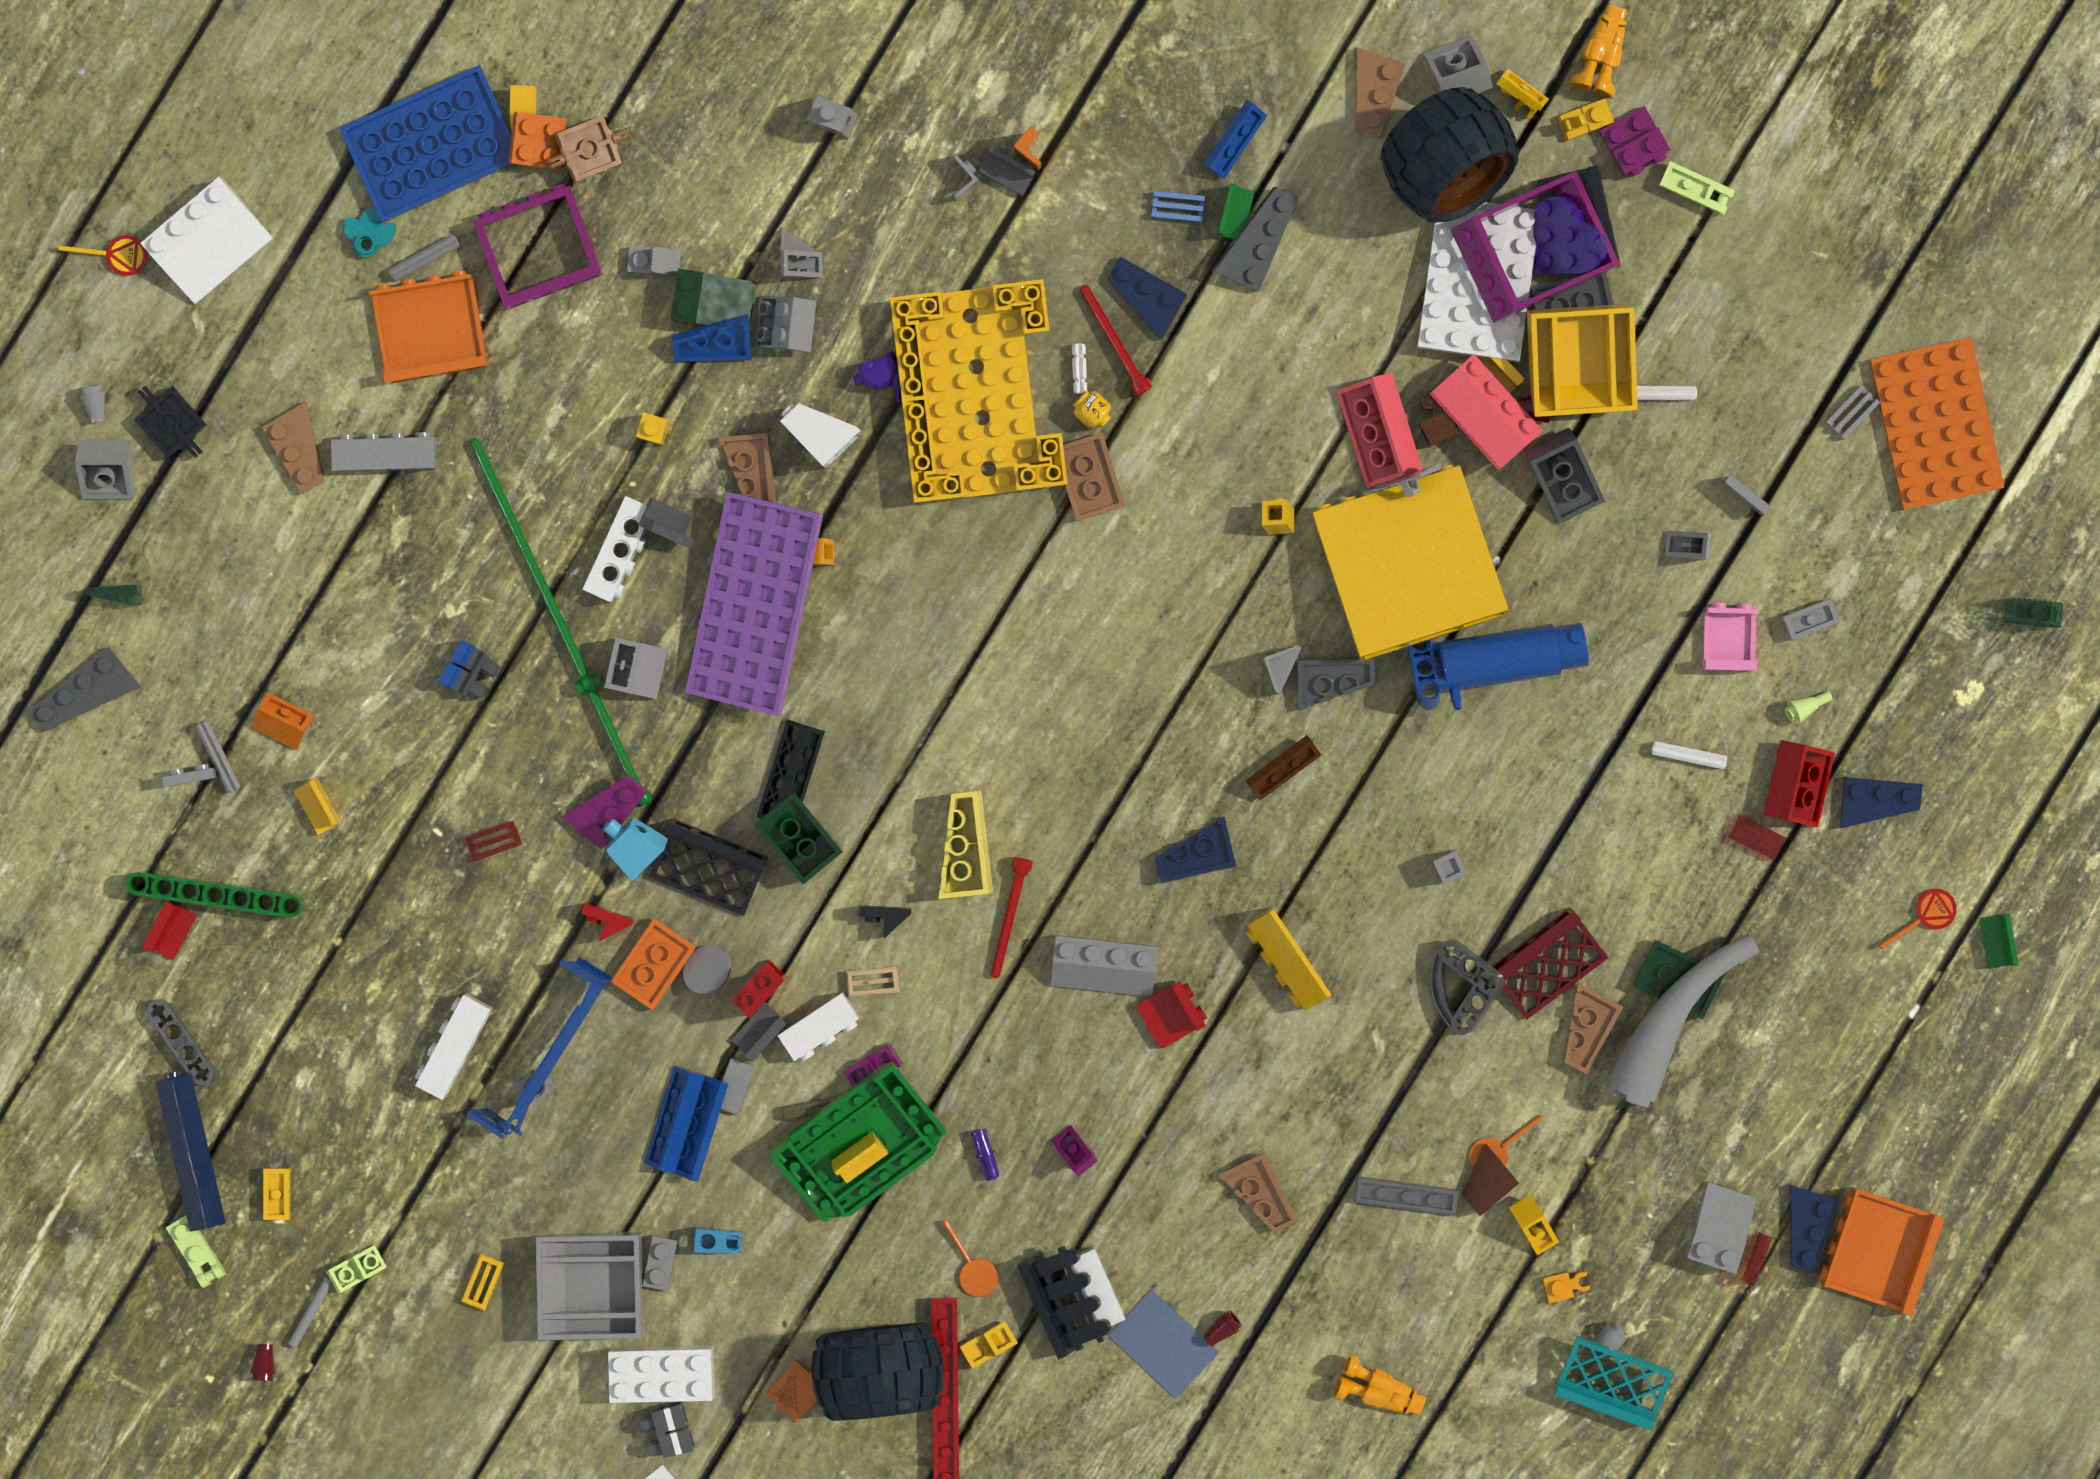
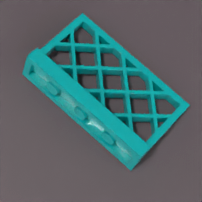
[1555,1336,1674,1431]

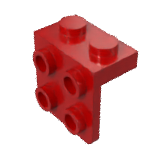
[1137,980,1207,1048]

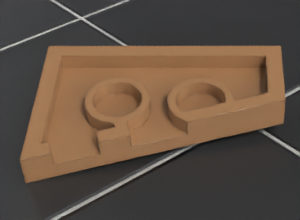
[262,401,324,494]
[718,433,776,503]
[1564,982,1623,1074]
[1218,1152,1299,1233]

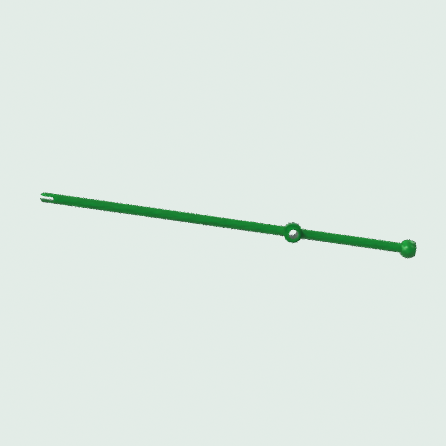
[470,438,652,807]

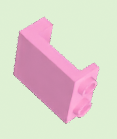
[1702,603,1758,671]

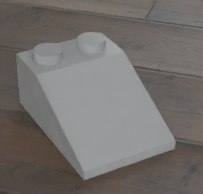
[1683,1182,1757,1274]

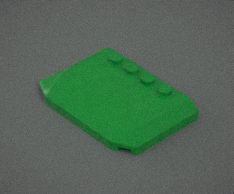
[768,1062,946,1221]

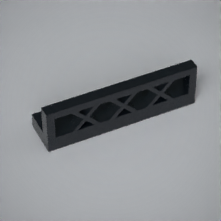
[757,719,825,818]

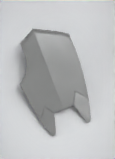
[1362,462,1441,497]

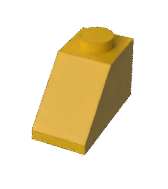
[1509,1194,1559,1255]

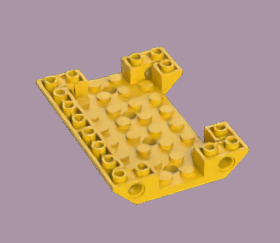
[890,279,1068,503]

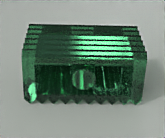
[2004,597,2063,628]

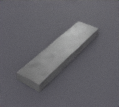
[1354,1176,1459,1216]

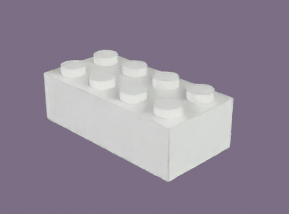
[608,1345,715,1403]

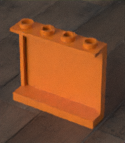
[369,271,489,384]
[1819,1187,1945,1316]

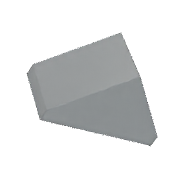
[1665,531,1711,560]

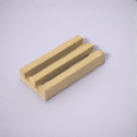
[846,966,900,997]

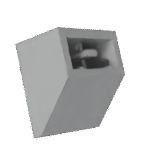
[754,296,817,352]
[604,637,668,699]

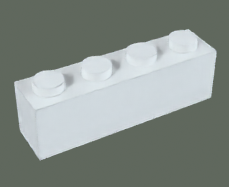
[415,993,493,1100]

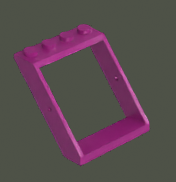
[1450,171,1620,323]

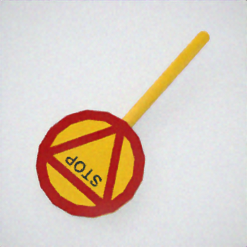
[57,235,148,276]

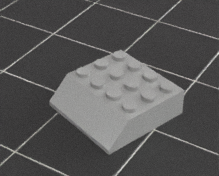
[536,1232,644,1340]

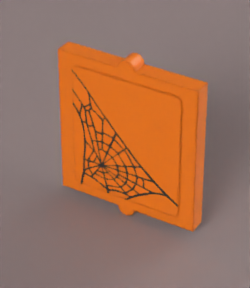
[766,1360,817,1422]

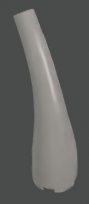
[1605,934,1759,1108]

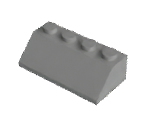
[1050,935,1158,997]

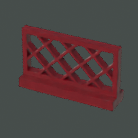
[1492,907,1608,1020]

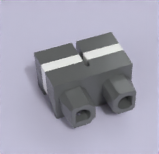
[639,1401,695,1458]

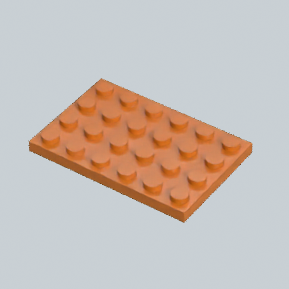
[1869,337,2005,510]

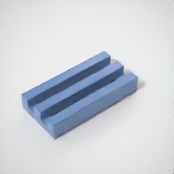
[1151,191,1205,222]

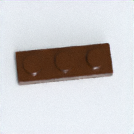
[1246,735,1321,801]

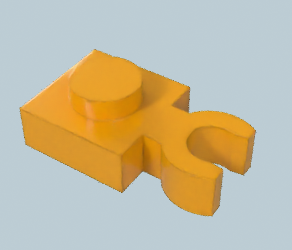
[1542,1271,1590,1303]

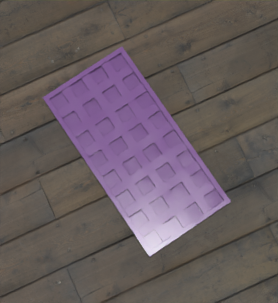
[685,492,823,716]

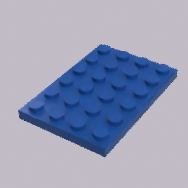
[339,65,512,223]

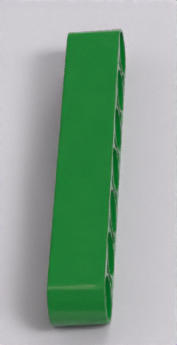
[126,871,305,918]

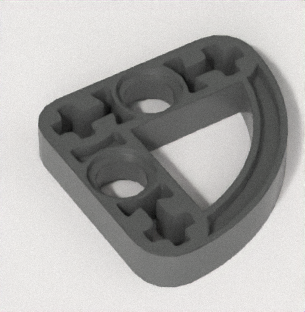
[1430,939,1504,1035]

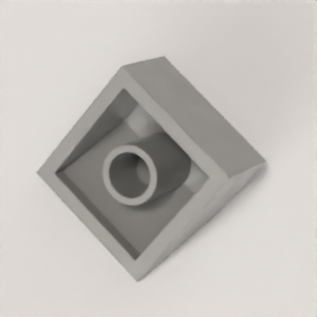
[1424,35,1493,94]
[75,440,134,499]

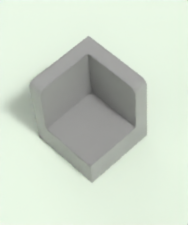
[1432,850,1467,884]

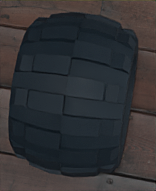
[1380,87,1520,223]
[811,1323,944,1421]

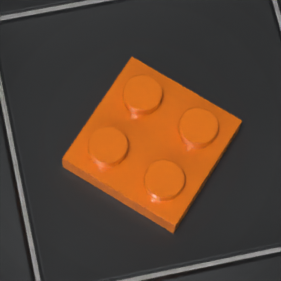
[508,112,566,170]

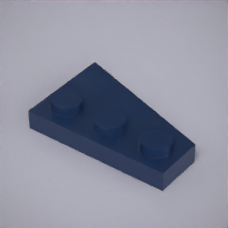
[1108,256,1187,339]
[1155,816,1236,884]

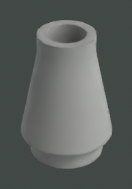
[80,384,105,423]

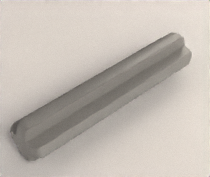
[388,234,460,281]
[196,721,240,793]

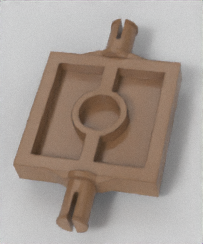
[547,115,630,182]

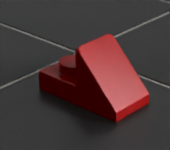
[581,903,635,941]

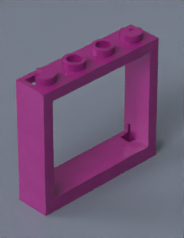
[473,184,604,310]

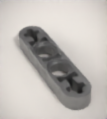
[147,999,216,1086]

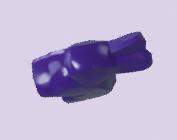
[854,351,902,404]

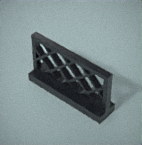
[1537,165,1621,280]
[649,819,768,916]

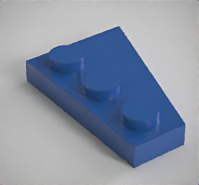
[672,314,751,362]

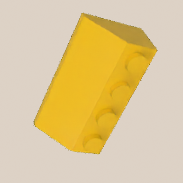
[1246,907,1331,1010]

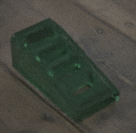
[85,584,143,605]

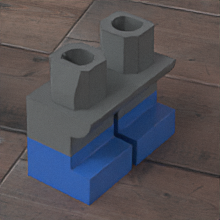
[438,639,500,699]

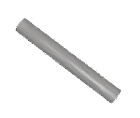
[288,1276,332,1348]

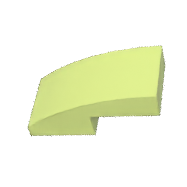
[326,1245,387,1294]

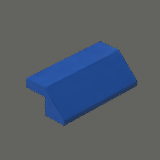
[644,1066,728,1182]

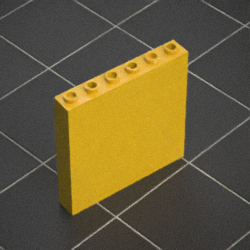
[1313,464,1509,662]

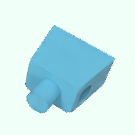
[603,818,668,881]

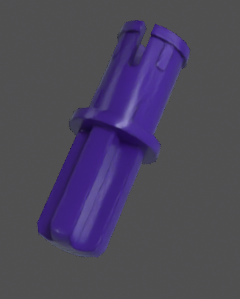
[971,1128,999,1181]

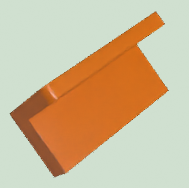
[1014,127,1041,171]
[252,693,314,750]

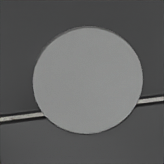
[683,945,731,995]

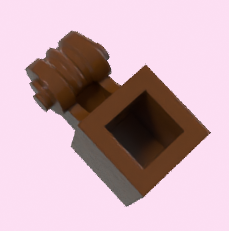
[1418,390,1459,448]

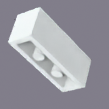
[778,992,860,1062]
[1064,1247,1125,1326]

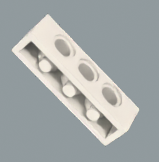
[583,496,647,603]

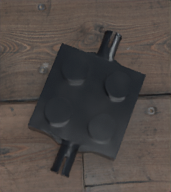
[134,386,207,459]

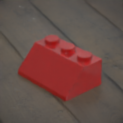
[1764,740,1835,827]

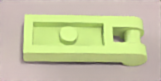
[1659,161,1735,215]
[166,1215,226,1288]

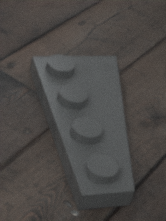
[1211,187,1299,292]
[28,647,142,731]

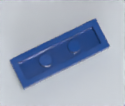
[1204,100,1267,179]

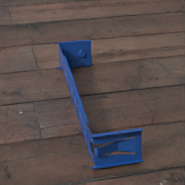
[467,957,612,1139]

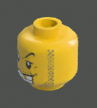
[1073,391,1111,429]

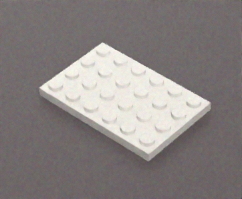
[1417,202,1536,363]

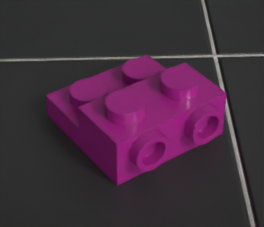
[1599,106,1670,177]

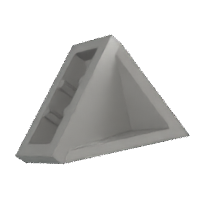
[780,228,823,279]
[1262,645,1302,694]

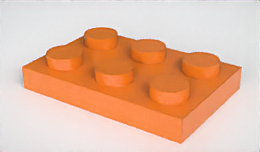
[611,918,697,1010]

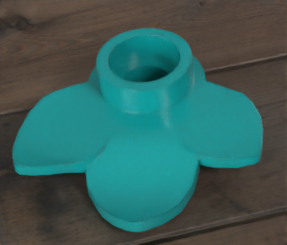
[344,206,396,258]

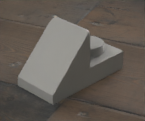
[627,246,681,276]

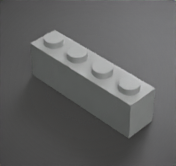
[331,432,438,472]

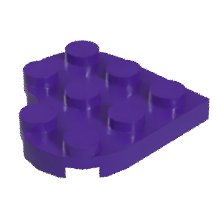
[1533,196,1608,274]

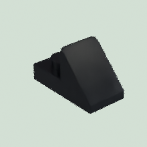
[859,905,912,938]

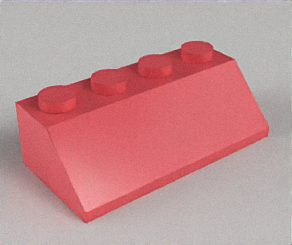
[1430,354,1543,471]
[1336,372,1423,488]

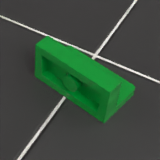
[1218,183,1255,240]
[1979,913,2019,969]

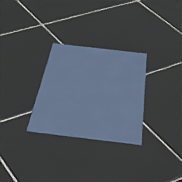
[1108,1289,1219,1399]

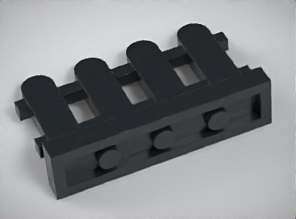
[1017,1245,1112,1359]

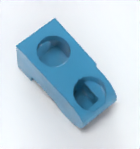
[693,1227,742,1253]

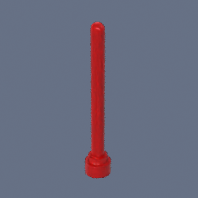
[1080,285,1153,397]
[990,857,1034,978]

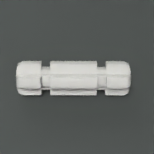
[1072,343,1087,394]

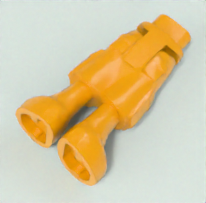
[1568,5,1627,99]
[1334,1354,1426,1416]

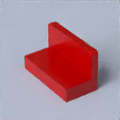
[142,901,197,959]

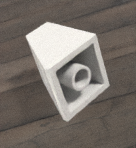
[780,404,862,468]

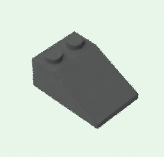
[1523,427,1605,524]

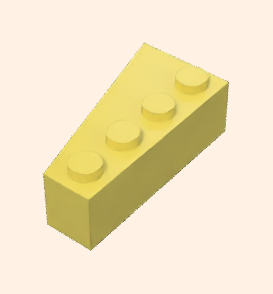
[938,790,993,899]

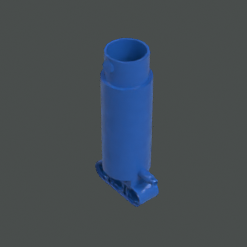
[1408,623,1589,710]

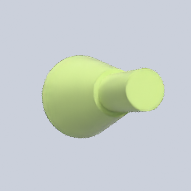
[1785,691,1833,724]

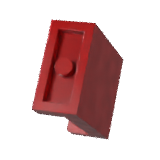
[732,960,788,1018]

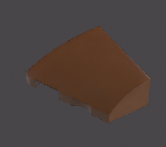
[1462,1143,1519,1216]

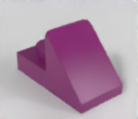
[1051,1125,1098,1177]

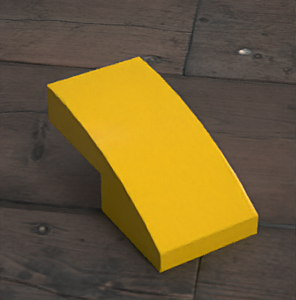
[510,85,537,135]
[958,1321,1017,1369]

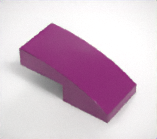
[843,1043,903,1086]

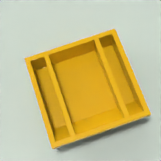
[1527,304,1638,417]

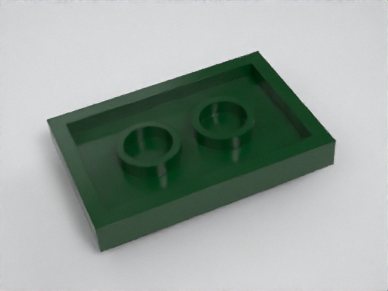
[1632,940,1725,1020]

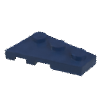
[1840,777,1923,828]
[1790,1185,1840,1274]

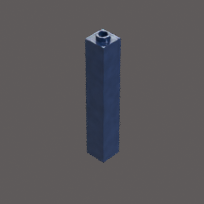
[155,1071,226,1232]

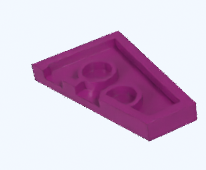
[562,775,648,849]

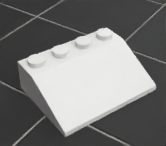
[141,177,274,304]

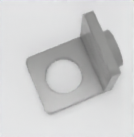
[953,153,979,201]

